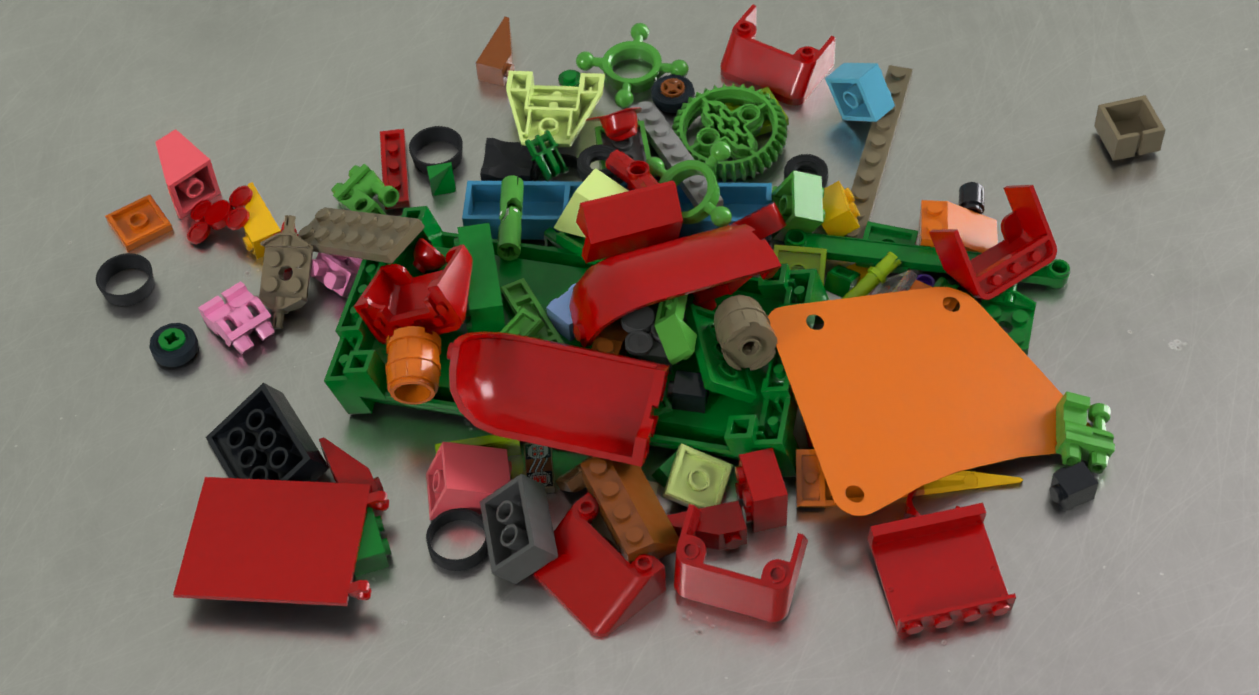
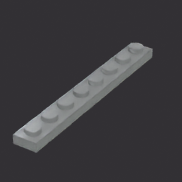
[630,101,723,207]

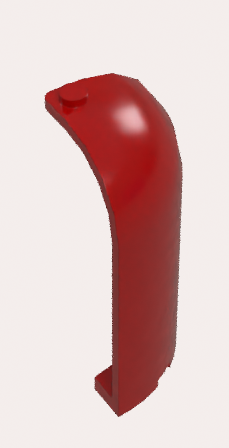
[569,223,781,347]
[447,332,670,467]

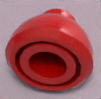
[412,238,447,274]

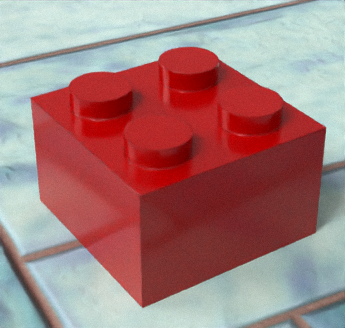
[735,448,788,533]

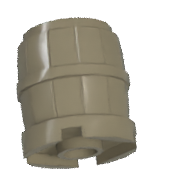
[714,295,778,371]

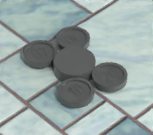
[621,306,661,356]

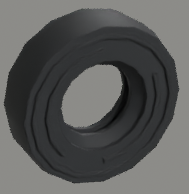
[577,144,616,181]
[784,154,829,188]

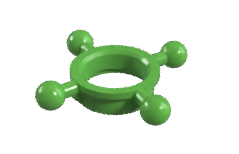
[576,23,689,108]
[646,141,732,227]

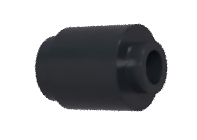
[959,182,985,214]

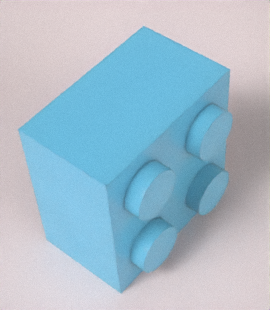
[825,63,895,122]

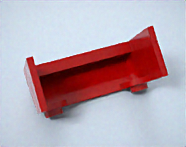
[720,4,836,106]
[929,185,1057,300]
[674,504,808,623]

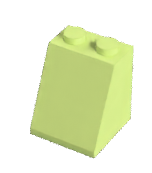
[554,168,628,238]

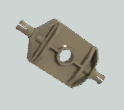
[254,215,314,330]

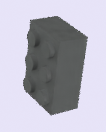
[480,474,558,584]

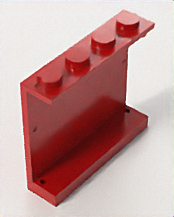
[868,503,1016,634]

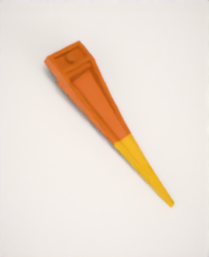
[796,449,1023,508]

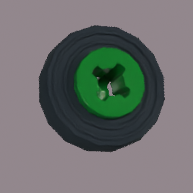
[149,323,198,367]

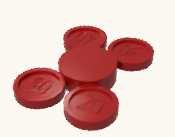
[187,185,253,244]

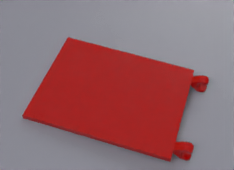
[173,477,390,606]

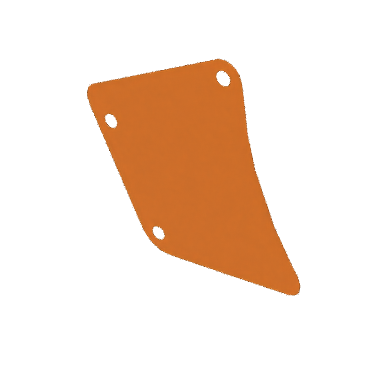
[768,287,1092,516]

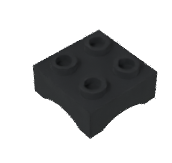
[480,138,537,181]

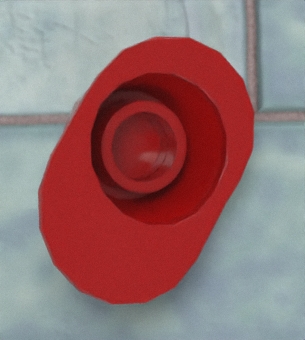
[586,107,642,141]

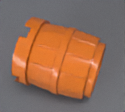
[385,326,441,405]

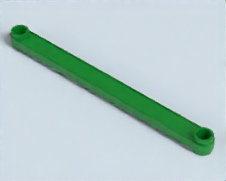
[783,229,1070,289]

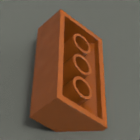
[580,457,679,564]

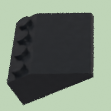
[206,383,329,482]

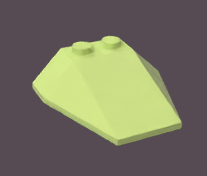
[506,71,605,147]

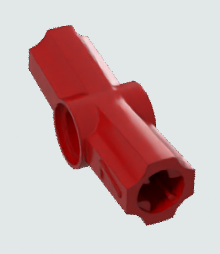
[606,149,659,191]

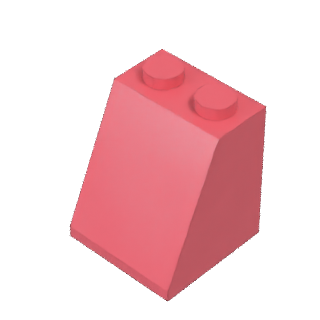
[155,129,221,220]
[426,442,512,520]

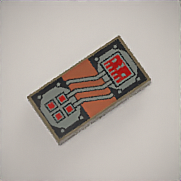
[524,443,555,493]

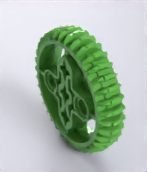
[672,83,787,183]

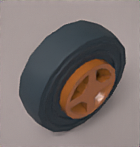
[651,74,695,113]

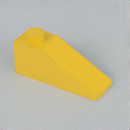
[242,182,281,259]

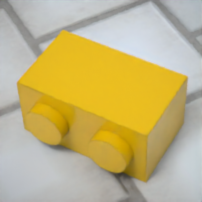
[821,181,860,237]

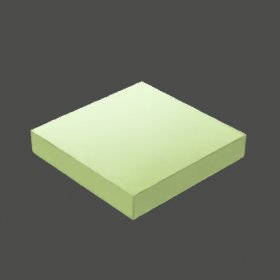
[662,444,733,509]

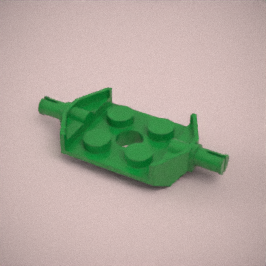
[981,283,1036,355]

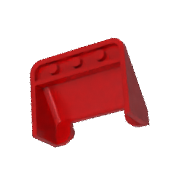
[532,492,666,637]

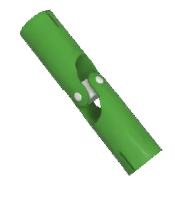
[497,175,524,261]

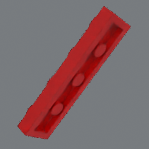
[380,129,410,210]

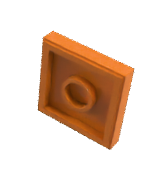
[105,194,173,252]

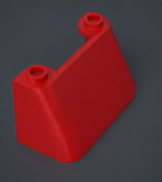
[354,244,473,345]

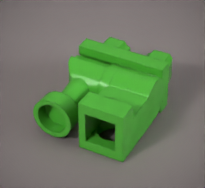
[331,164,399,215]
[1055,391,1115,474]

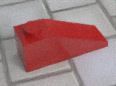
[319,437,384,509]
[667,500,747,550]

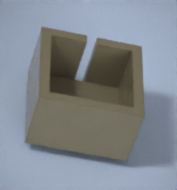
[1094,95,1165,161]

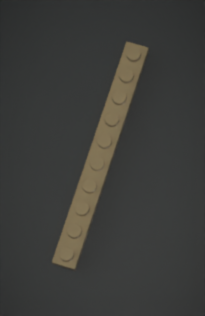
[843,65,913,239]

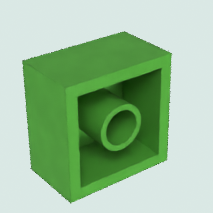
[772,170,825,241]

